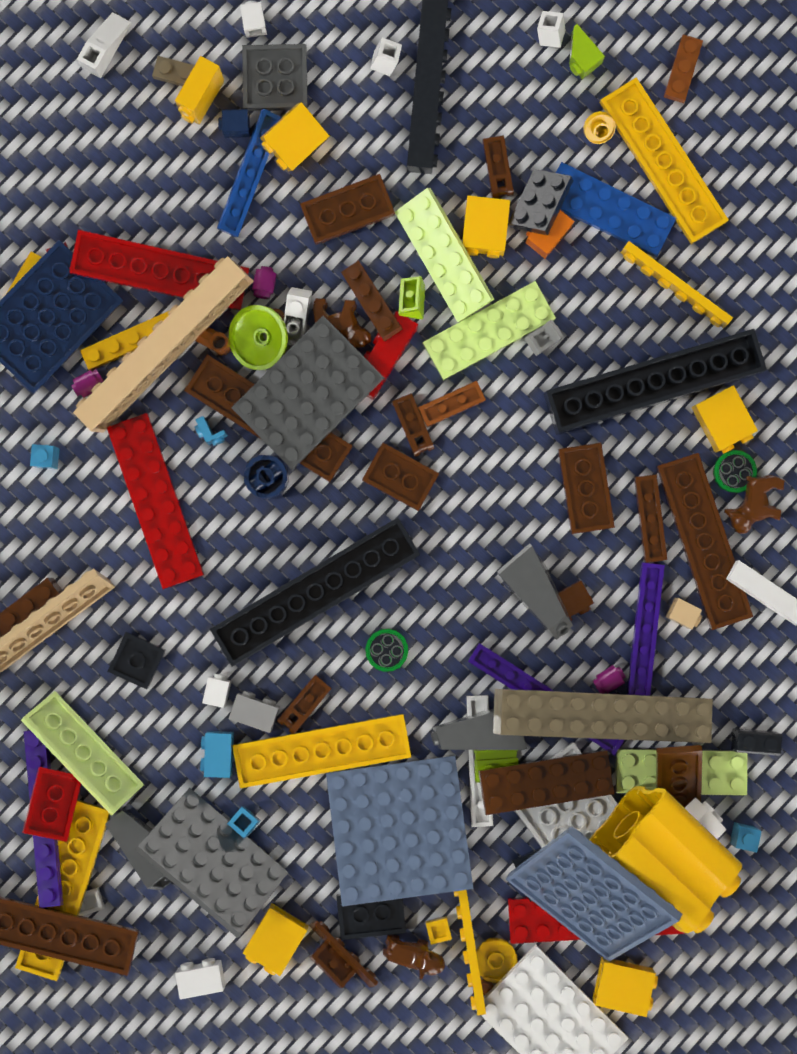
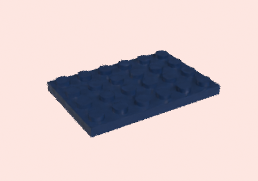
[0,240,124,394]

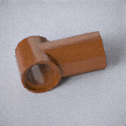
[195,327,231,355]

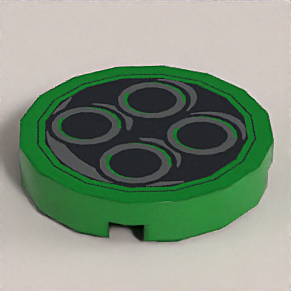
[713,450,757,493]
[365,629,408,672]

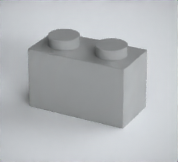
[229,690,280,733]

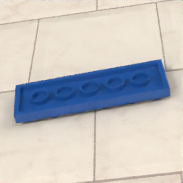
[556,162,676,258]

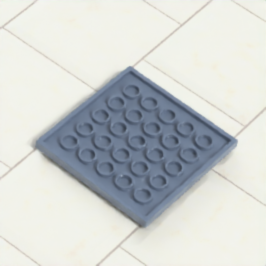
[326,756,473,906]
[506,826,682,961]

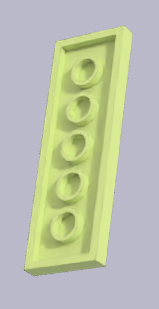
[395,188,494,322]
[423,281,556,381]
[21,691,144,816]
[616,749,747,795]

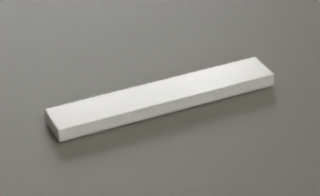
[466,695,493,827]

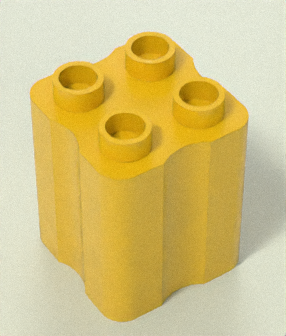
[589,786,742,933]

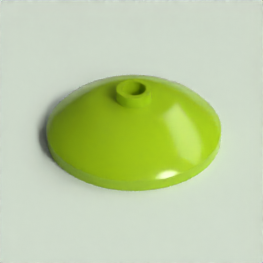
[229,305,288,370]

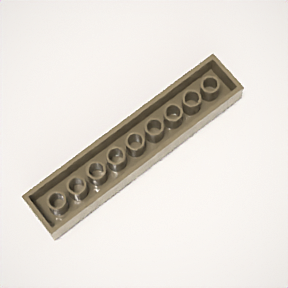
[493,689,713,743]

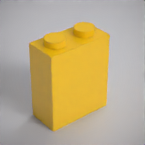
[175,55,224,125]
[260,102,330,171]
[462,196,510,258]
[691,385,758,454]
[243,903,309,976]
[592,956,658,1017]

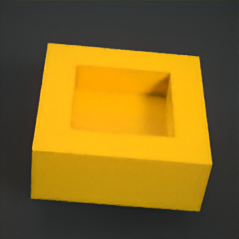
[425,916,452,945]

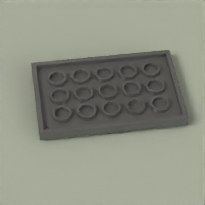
[232,316,385,470]
[135,788,288,938]

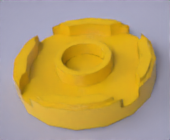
[476,937,518,983]

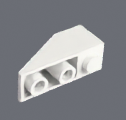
[77,12,132,78]
[284,287,312,353]

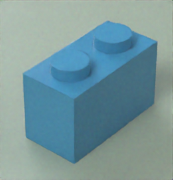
[200,731,234,778]

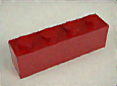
[364,311,419,400]

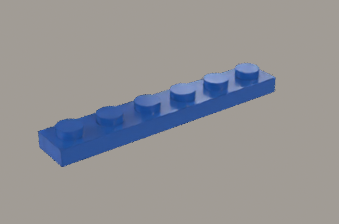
[217,109,282,237]

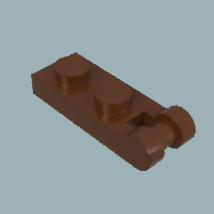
[482,135,514,199]
[392,393,435,457]
[277,674,332,734]

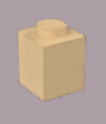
[665,598,702,629]

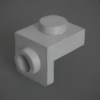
[524,320,563,356]

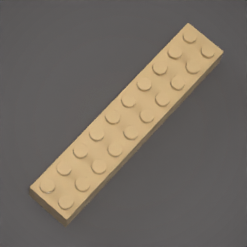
[73,256,254,433]

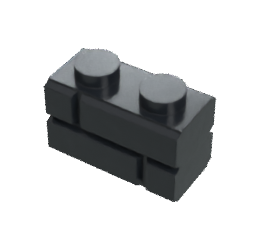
[731,728,782,756]

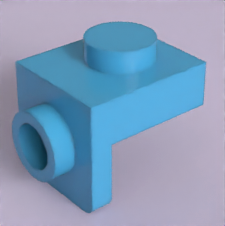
[194,416,228,446]

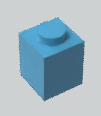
[30,444,60,470]
[227,806,261,838]
[730,822,762,853]

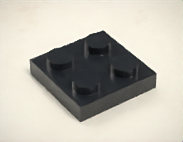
[107,632,166,690]

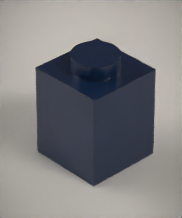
[218,109,250,138]

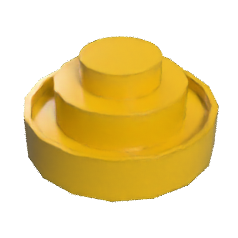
[583,111,616,144]

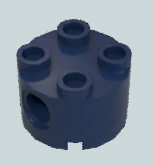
[244,455,289,500]

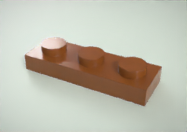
[664,34,703,103]
[418,381,486,428]

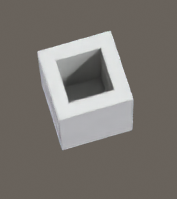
[240,1,267,38]
[537,11,566,48]
[370,37,402,76]
[202,673,232,708]

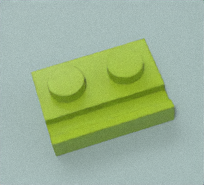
[474,750,518,783]

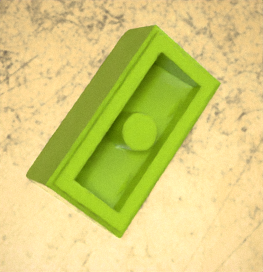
[398,276,425,319]

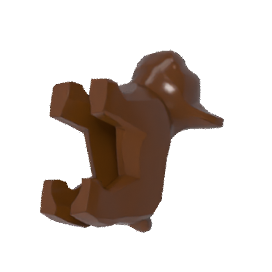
[313,298,371,349]
[724,475,785,534]
[383,934,445,979]

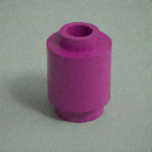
[252,266,277,299]
[71,369,104,398]
[592,665,626,694]

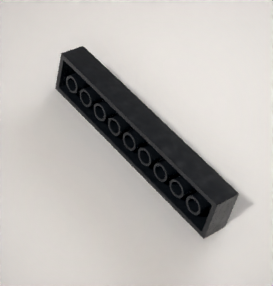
[544,329,767,435]
[210,517,420,667]

